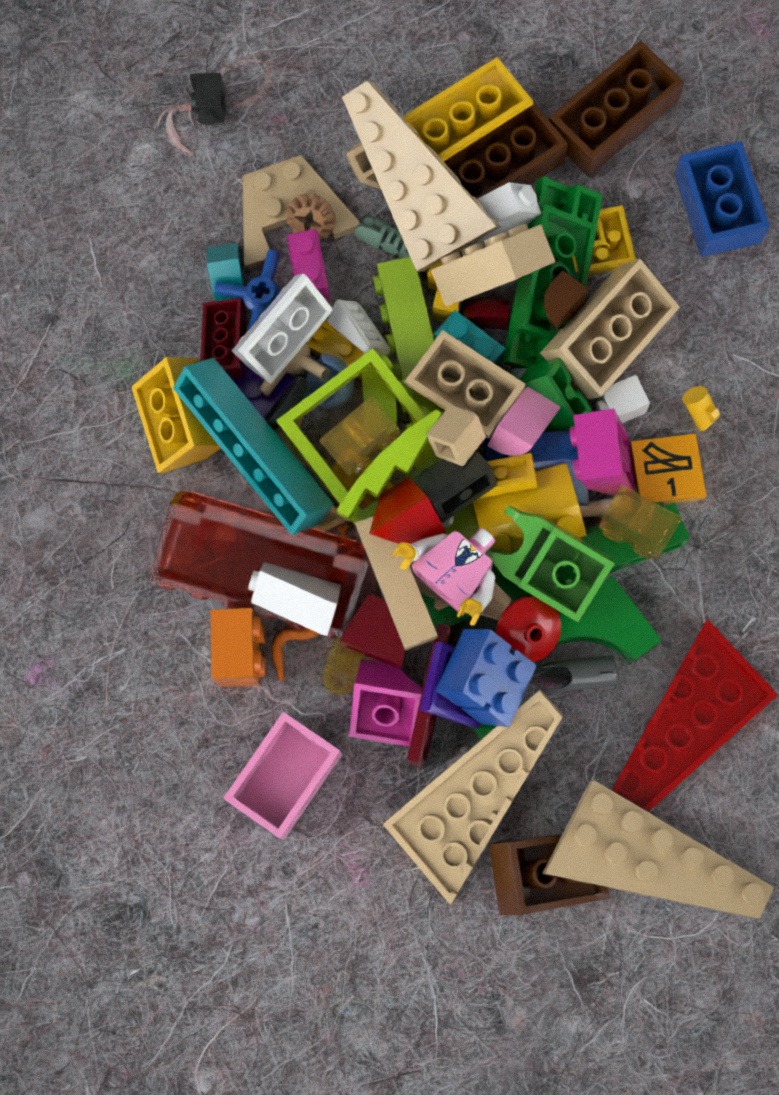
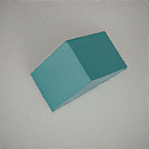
[206,243,245,303]

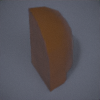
[544,271,588,329]

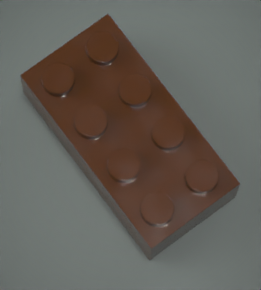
[549,40,684,177]
[444,101,568,199]

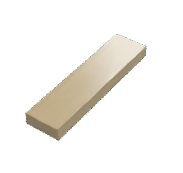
[355,516,438,651]

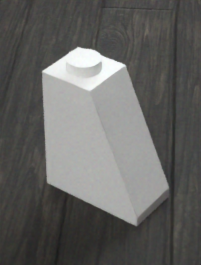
[459,182,541,251]
[248,562,341,636]

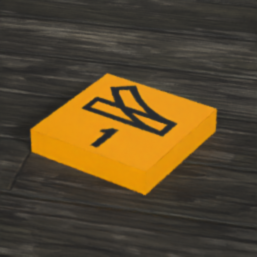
[630,434,707,507]

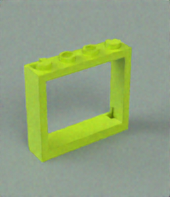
[276,348,441,525]

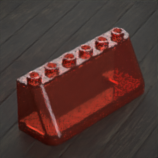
[148,491,369,639]

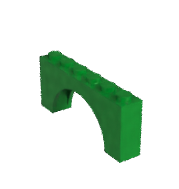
[470,575,661,741]

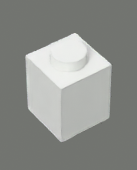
[595,375,650,423]

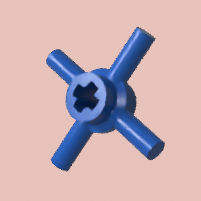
[215,250,281,332]

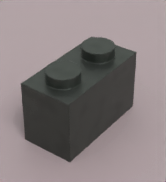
[412,450,497,523]

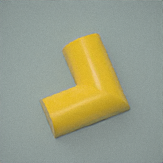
[572,205,636,276]

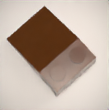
[489,833,610,915]

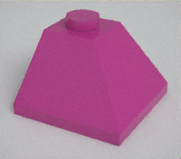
[349,659,422,747]

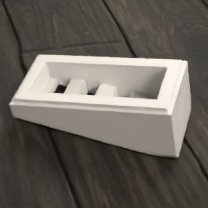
[327,300,391,355]

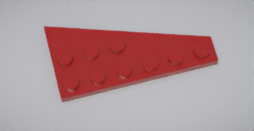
[611,619,778,812]

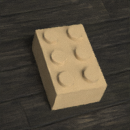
[431,223,555,307]

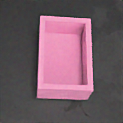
[223,712,343,840]

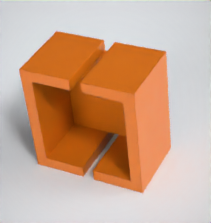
[210,608,266,688]

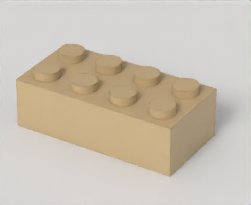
[540,259,680,399]

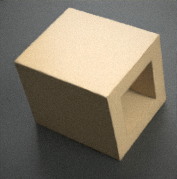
[426,405,486,466]

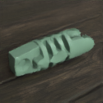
[354,215,410,259]

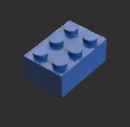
[674,141,770,257]

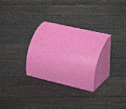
[487,386,561,456]

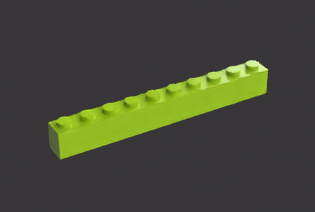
[373,257,478,540]

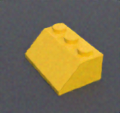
[131,357,221,473]
[473,462,587,552]

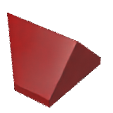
[369,477,446,544]

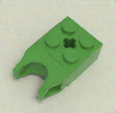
[485,505,615,622]

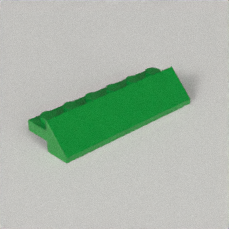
[502,176,603,368]

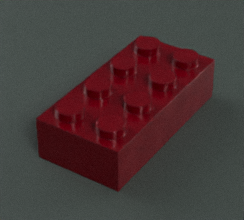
[200,298,247,379]

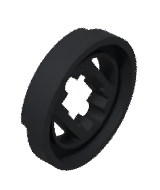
[264,376,310,430]

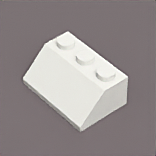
[232,274,333,384]

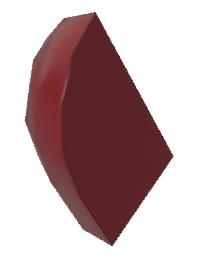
[460,296,510,330]

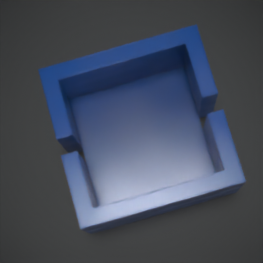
[436,629,537,727]

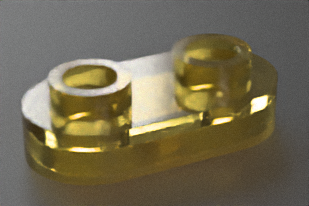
[322,629,364,696]

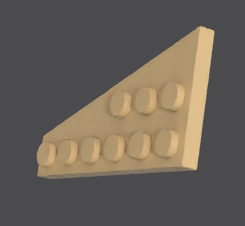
[342,81,501,272]
[542,780,774,919]

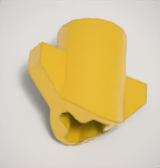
[682,386,720,431]

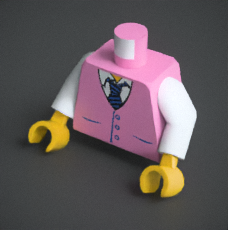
[391,528,495,626]

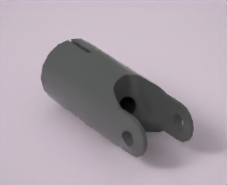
[537,655,617,693]

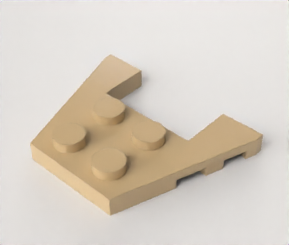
[243,155,360,271]

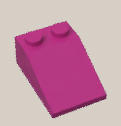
[570,408,636,499]

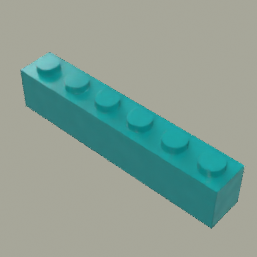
[173,358,334,536]

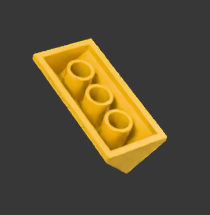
[402,57,533,161]

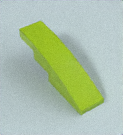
[336,410,442,521]

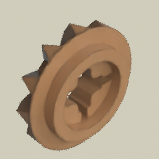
[286,193,336,241]

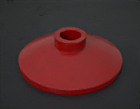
[496,596,561,663]

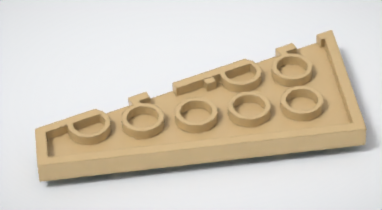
[383,689,563,905]

